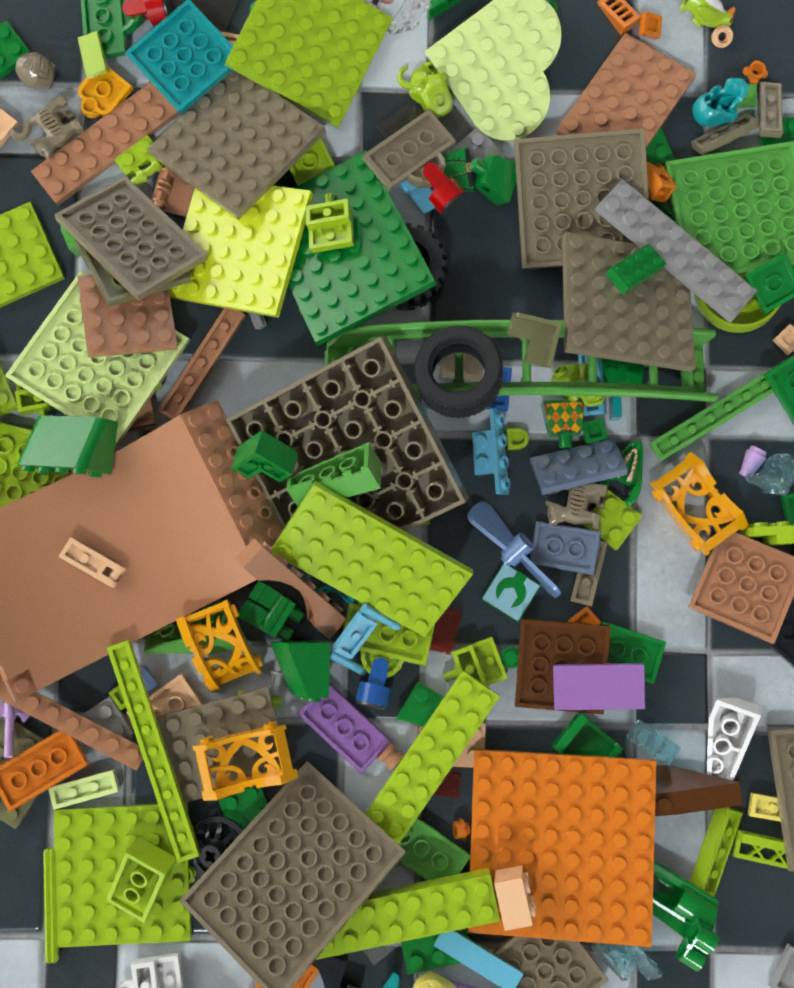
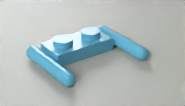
[330,603,401,676]

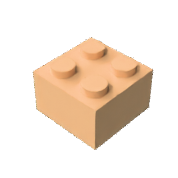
[494,865,536,931]

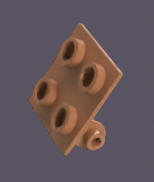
[151,166,195,217]

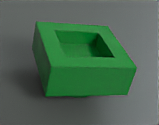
[582,418,608,445]

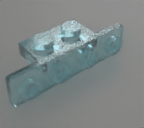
[591,943,663,981]

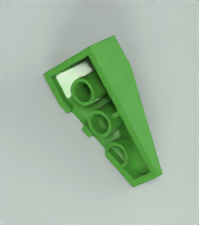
[144,599,236,654]

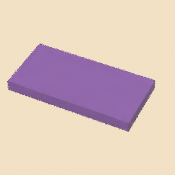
[553,663,645,710]
[297,682,392,775]

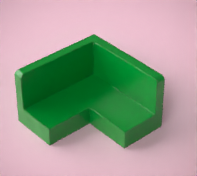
[231,431,298,482]

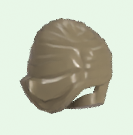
[15,52,56,89]

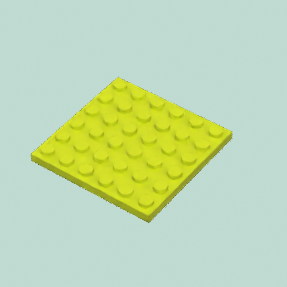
[169,186,314,318]

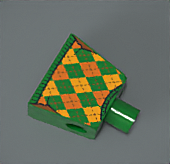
[541,399,585,449]

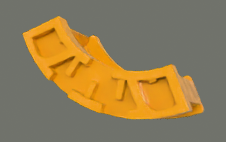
[650,452,749,556]
[176,600,263,693]
[192,721,298,801]

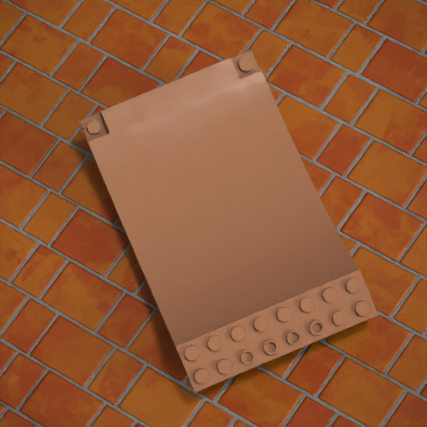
[0,400,289,702]

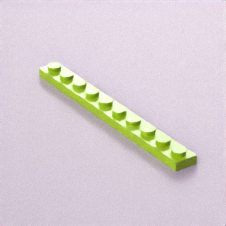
[106,639,200,863]

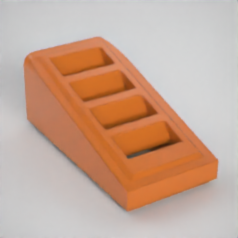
[597,0,641,36]

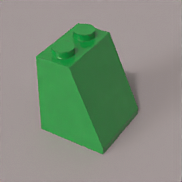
[271,641,330,702]

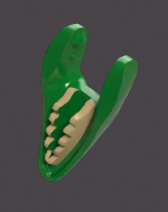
[601,441,643,508]

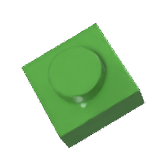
[737,84,757,108]

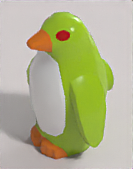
[679,0,735,28]

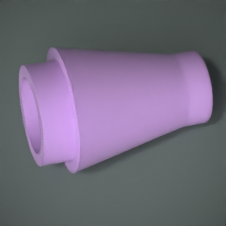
[739,445,767,479]

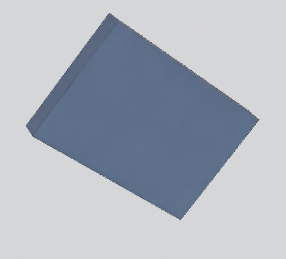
[530,521,602,576]

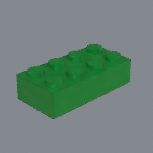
[605,244,667,295]

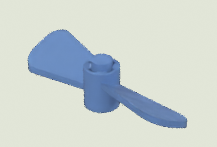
[467,502,561,598]

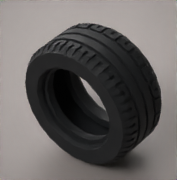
[414,325,503,418]

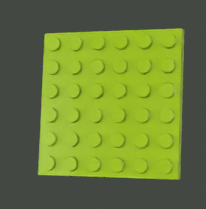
[225,0,393,129]
[54,802,192,947]

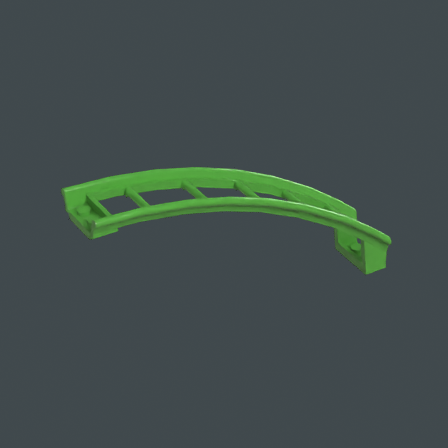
[325,320,718,402]

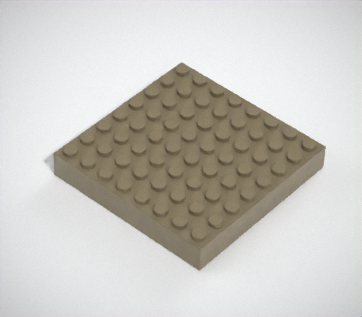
[226,335,469,577]

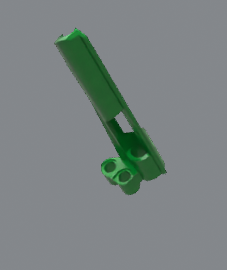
[653,860,719,972]

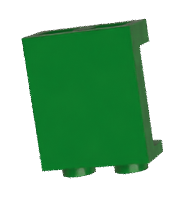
[551,712,623,757]

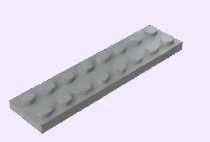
[595,179,757,323]

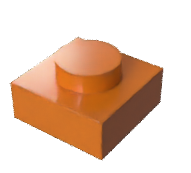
[639,12,663,40]

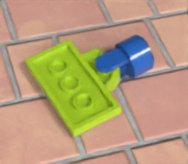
[343,603,435,710]

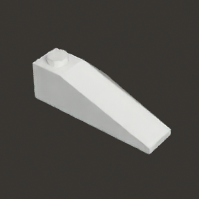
[706,697,761,780]

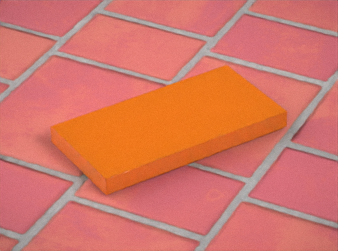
[0,731,90,812]

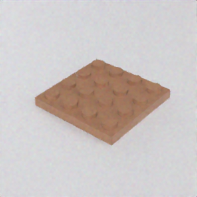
[77,275,178,358]
[688,527,794,644]

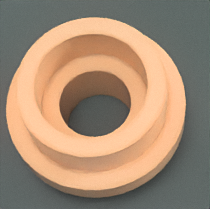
[711,25,733,48]

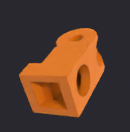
[646,162,677,203]

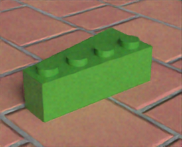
[286,442,382,506]

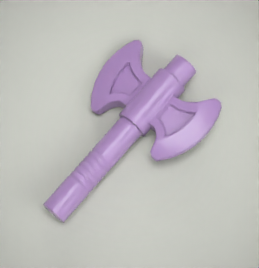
[0,702,30,758]

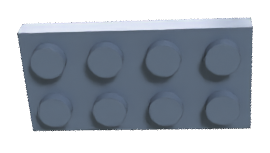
[530,438,627,495]

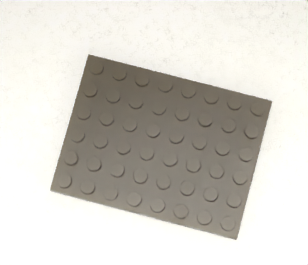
[179,761,406,988]

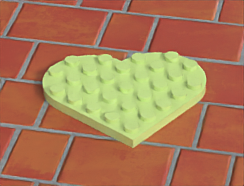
[425,0,561,142]

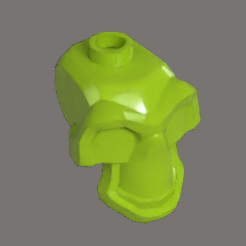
[409,68,453,118]
[551,362,606,406]

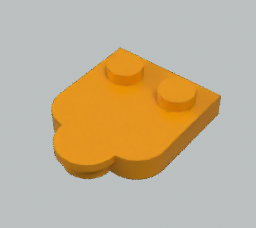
[78,66,134,119]

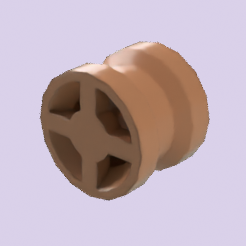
[377,742,404,771]

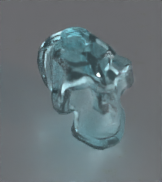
[745,453,794,496]

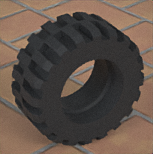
[396,223,448,310]

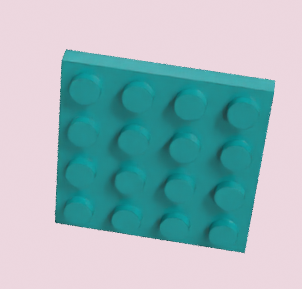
[125,0,233,115]

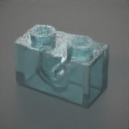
[626,719,681,766]

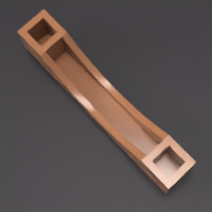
[235,538,347,639]

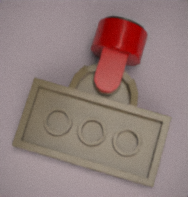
[362,109,465,215]

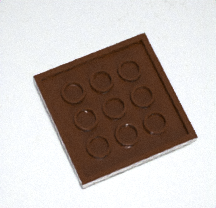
[514,618,611,715]

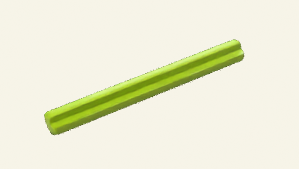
[43,848,59,963]

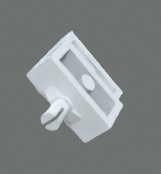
[120,952,184,988]

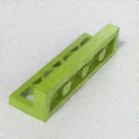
[732,829,788,869]

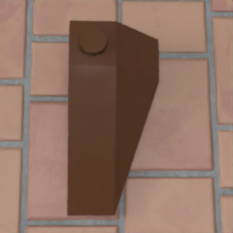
[655,765,742,816]

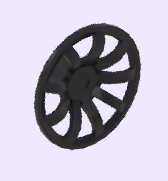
[190,816,243,875]

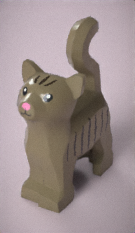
[10,95,85,159]
[546,483,608,530]

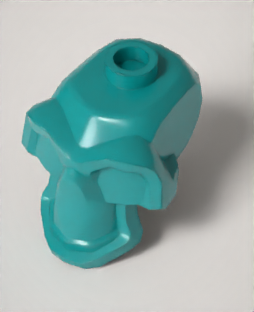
[692,78,749,127]

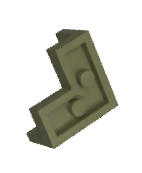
[507,312,562,368]

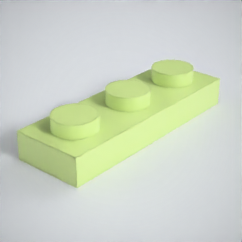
[48,769,120,810]

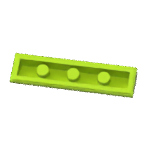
[689,807,743,897]

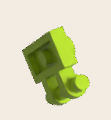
[114,135,165,186]

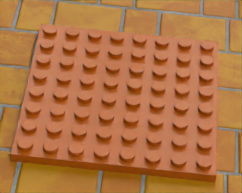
[468,749,656,947]

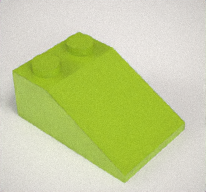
[106,836,176,923]

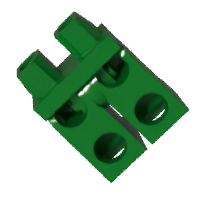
[238,580,306,641]

